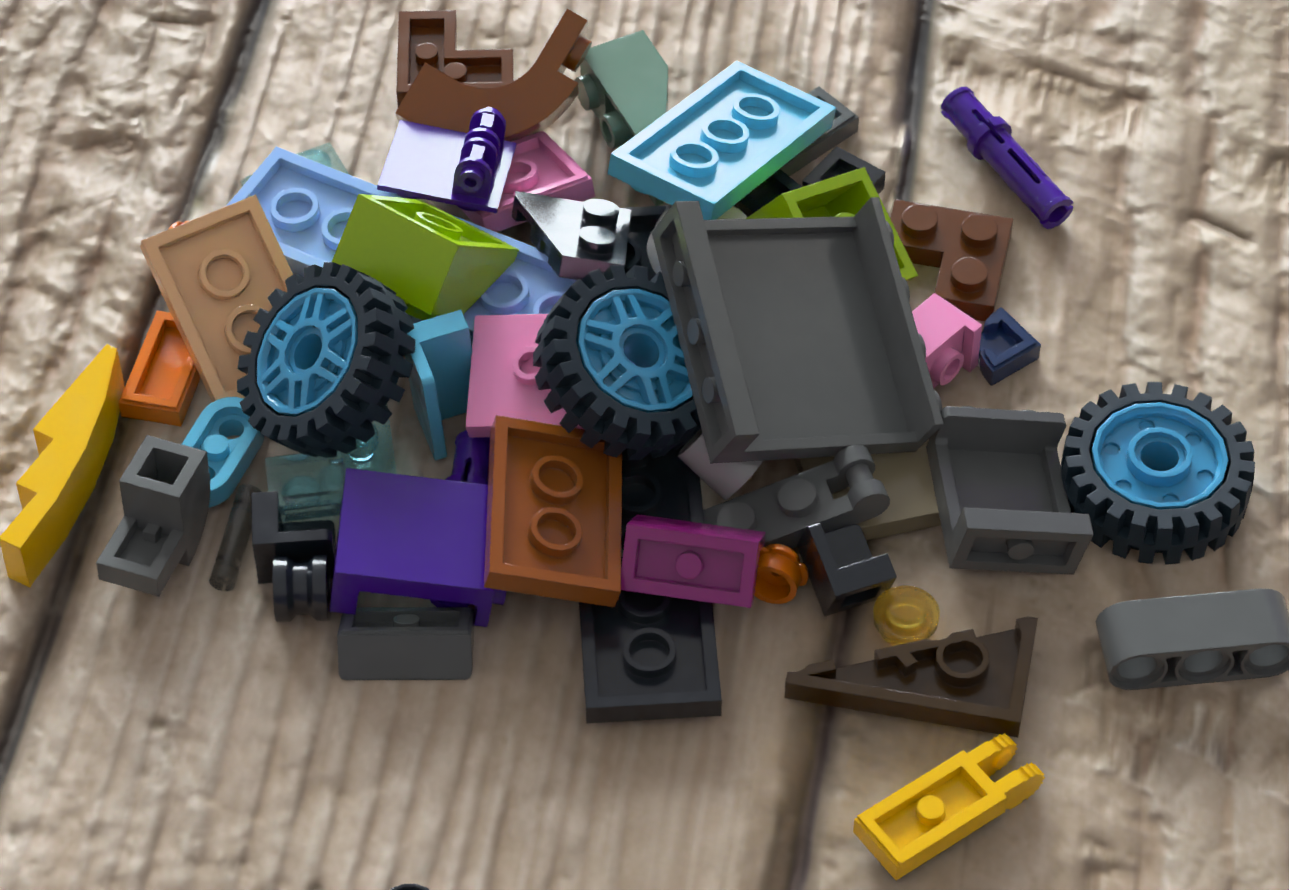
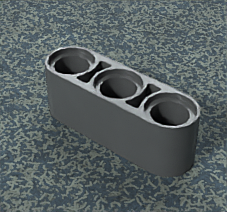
[1095,588,1289,690]

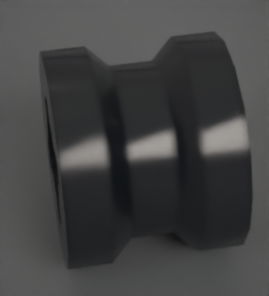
[272,555,331,622]

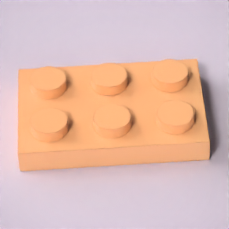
[140,194,293,402]

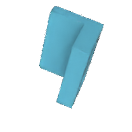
[405,309,472,461]

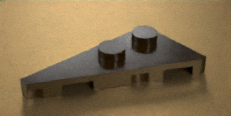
[784,616,1038,738]

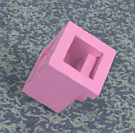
[912,293,982,388]

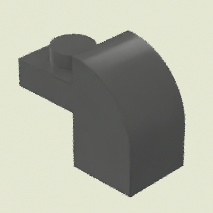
[96,435,210,597]

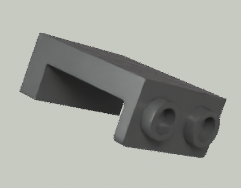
[926,406,1093,575]

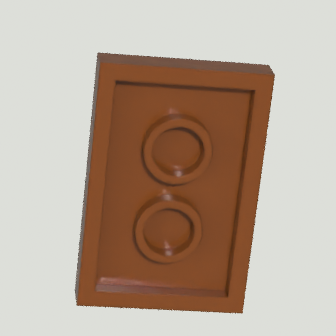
[484,415,622,607]

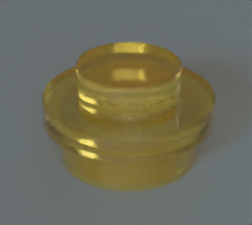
[873,585,940,646]

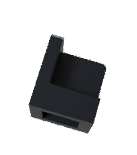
[251,491,336,584]
[797,522,897,616]

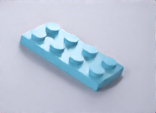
[607,61,836,220]

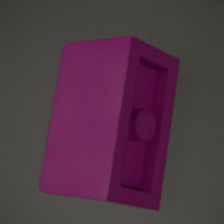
[621,515,766,608]

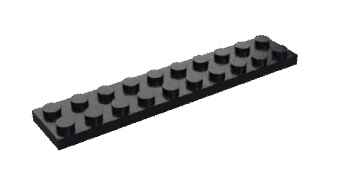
[579,205,722,724]

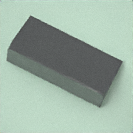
[337,607,475,680]

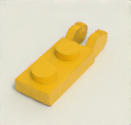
[853,733,1045,881]

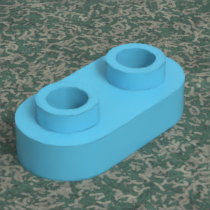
[182,397,264,508]

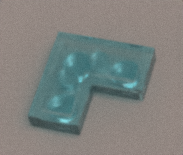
[265,404,397,522]

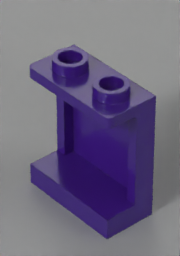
[329,468,506,627]

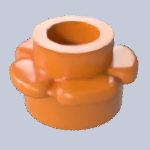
[754,544,809,604]

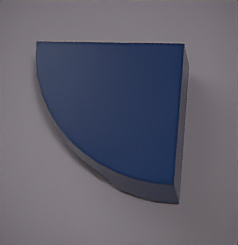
[978,307,1041,386]

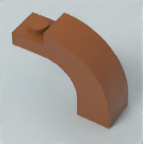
[395,9,592,142]

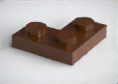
[396,10,514,107]
[890,199,1013,322]

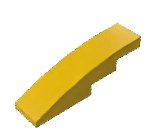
[0,344,125,588]

